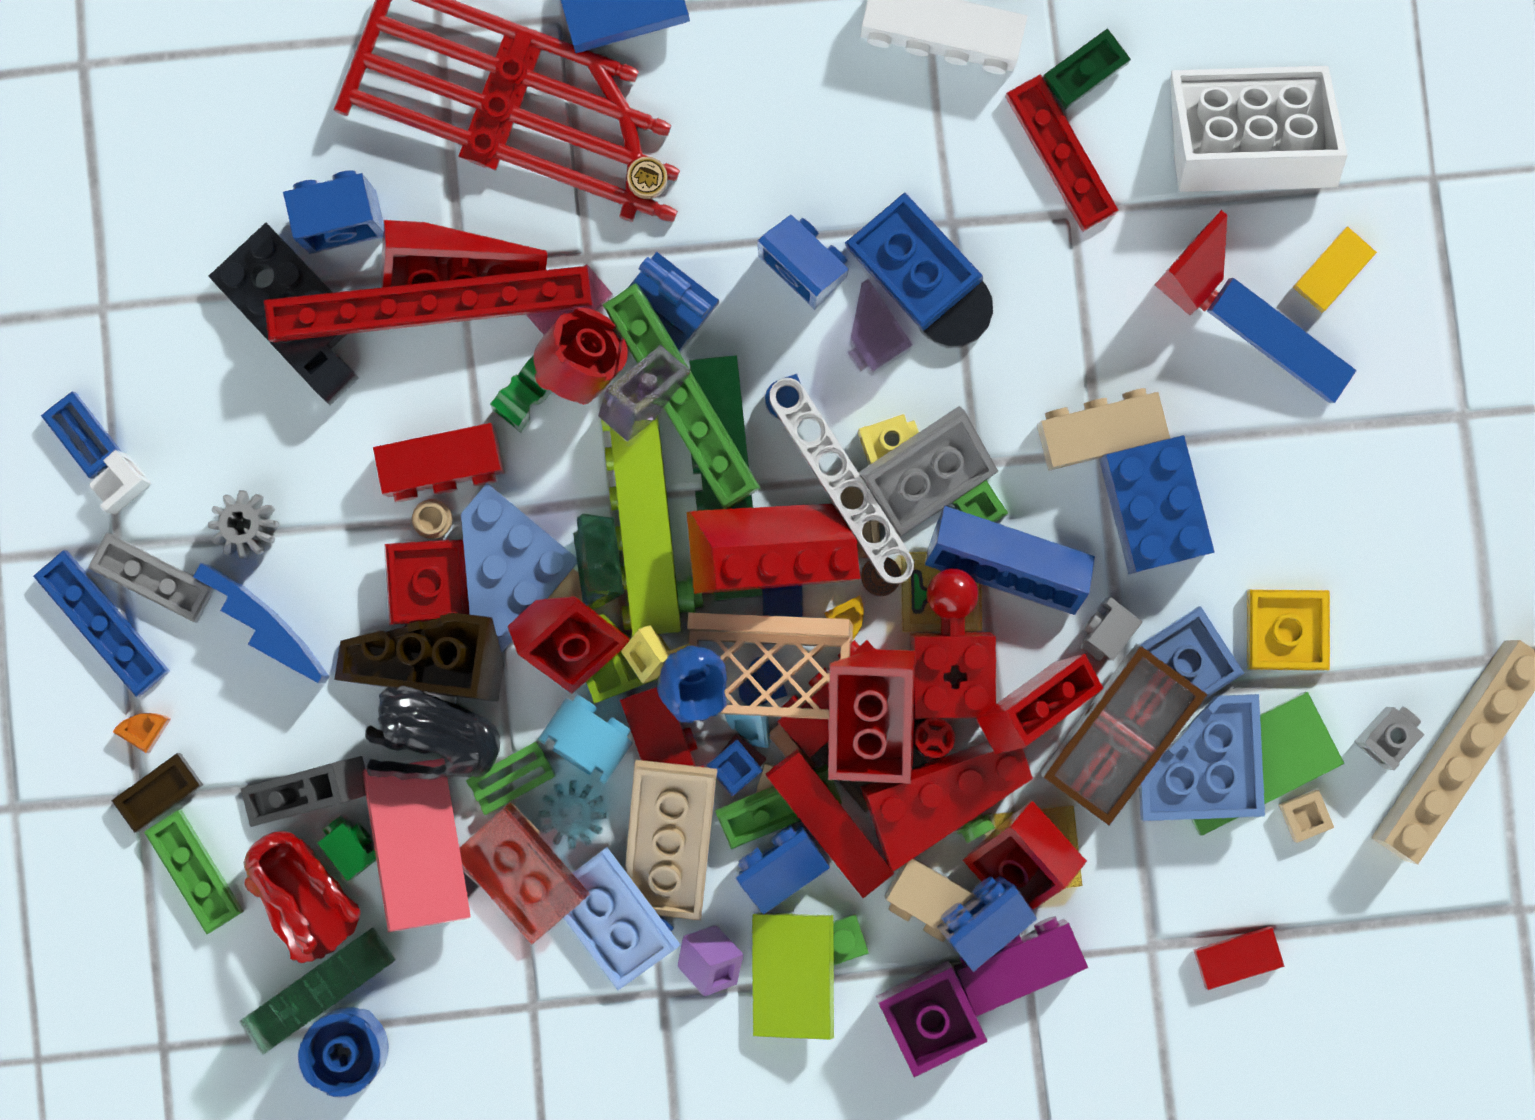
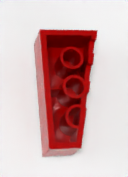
[861,741,1033,872]

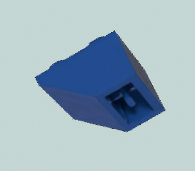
[735,824,830,915]
[937,876,1037,972]

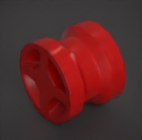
[913,718,955,758]

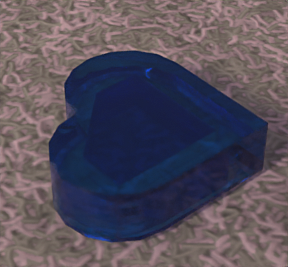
[738,656,788,706]

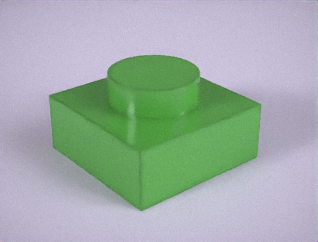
[833,914,869,965]

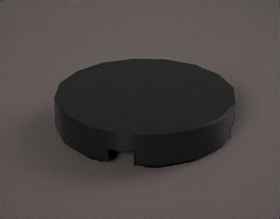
[919,281,993,348]

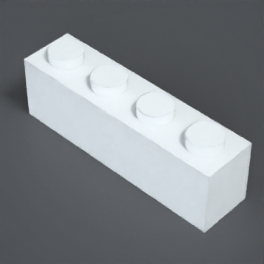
[860,0,1028,74]

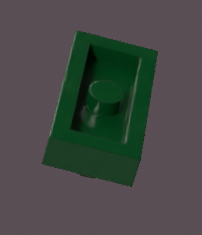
[1043,28,1131,110]

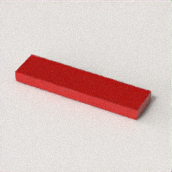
[1005,74,1119,232]
[765,749,895,898]

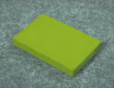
[752,913,834,1040]

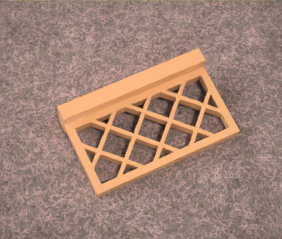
[687,613,853,719]

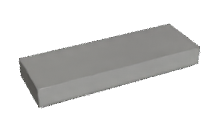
[88,533,215,623]

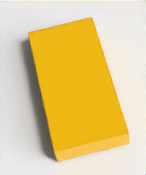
[1292,226,1377,313]

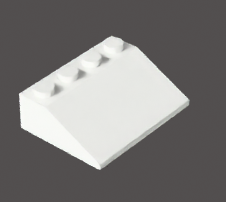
[1170,66,1348,192]

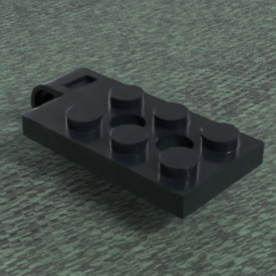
[208,222,359,405]

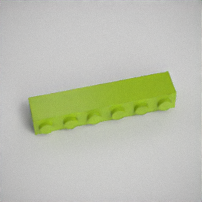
[600,391,682,637]

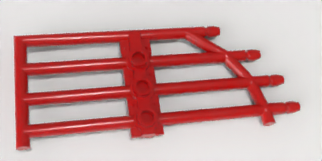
[333,0,680,222]

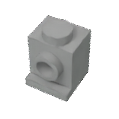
[1080,597,1143,662]
[1354,706,1425,771]

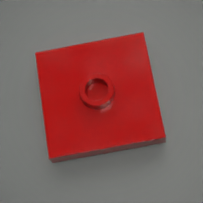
[384,539,470,625]

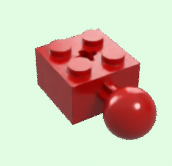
[910,569,996,718]

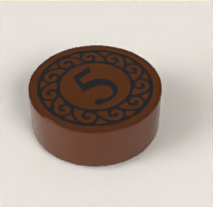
[861,557,901,596]

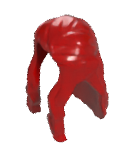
[243,831,361,963]

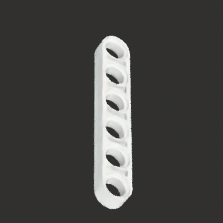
[770,378,914,584]

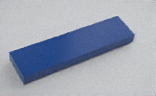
[1207,278,1357,403]
[33,550,170,697]

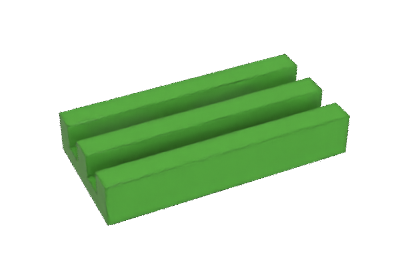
[466,741,556,815]

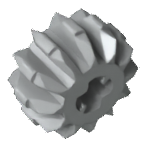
[208,490,279,559]

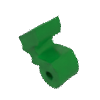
[490,355,552,433]

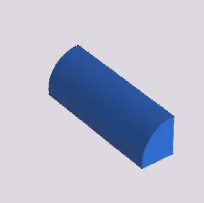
[924,506,1095,615]

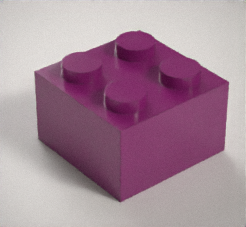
[876,961,988,1078]

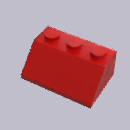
[828,649,916,784]

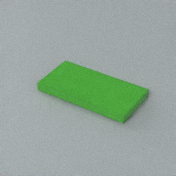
[1191,692,1345,836]

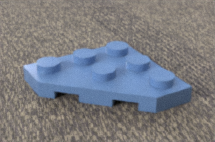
[461,483,579,652]
[1139,694,1265,821]

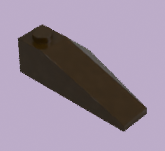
[334,613,504,702]

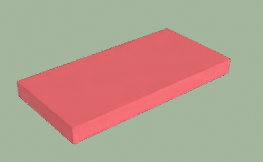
[362,758,471,932]

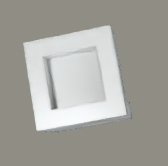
[90,450,152,515]

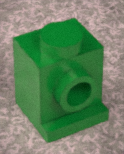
[317,815,376,881]

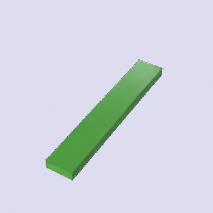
[603,283,761,509]

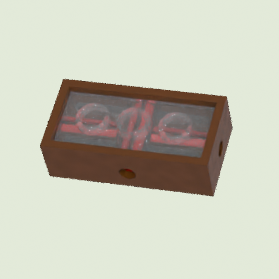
[1040,643,1208,826]

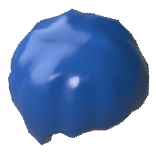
[657,645,727,724]

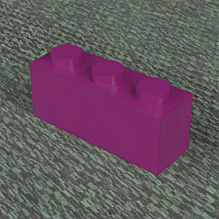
[954,916,1088,1017]

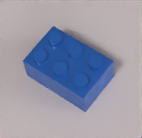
[1099,435,1215,574]

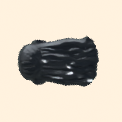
[365,686,500,780]

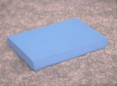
[545,847,680,990]

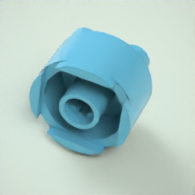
[538,695,632,784]

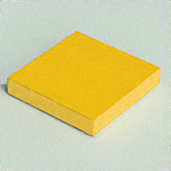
[1247,589,1330,670]

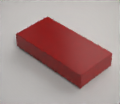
[1193,926,1285,990]

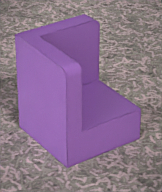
[678,925,744,997]

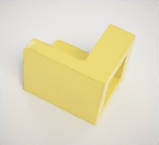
[621,625,691,684]

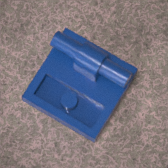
[608,251,720,352]

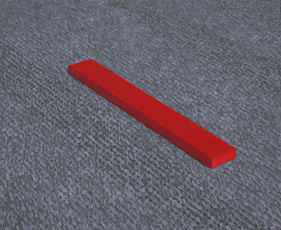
[264,266,592,342]

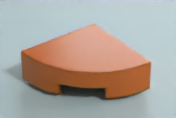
[112,713,171,753]

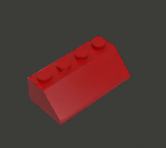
[686,503,860,594]

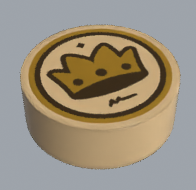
[627,157,667,199]

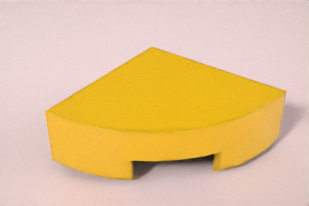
[824,595,864,641]

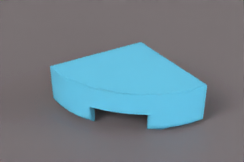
[725,705,772,748]

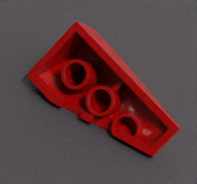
[381,220,548,288]

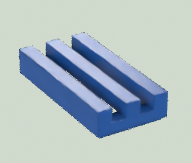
[40,391,122,479]

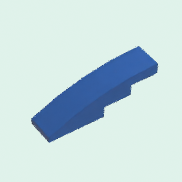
[193,563,330,683]

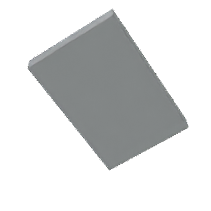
[859,406,999,537]

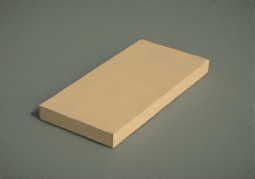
[625,760,717,921]

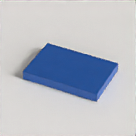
[561,0,690,53]
[845,192,983,331]

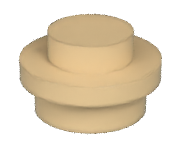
[412,499,452,539]

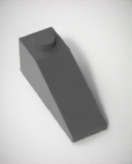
[240,756,366,827]

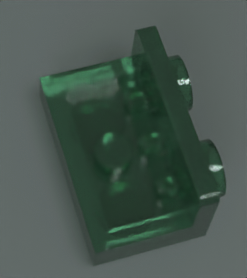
[573,514,624,609]

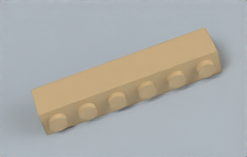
[1371,640,1535,865]

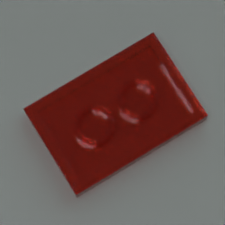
[459,802,590,945]

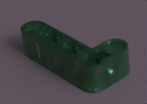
[238,927,396,1056]

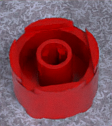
[534,308,628,405]

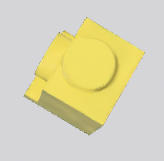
[857,414,919,465]

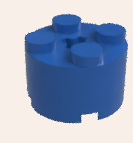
[298,1007,389,1097]

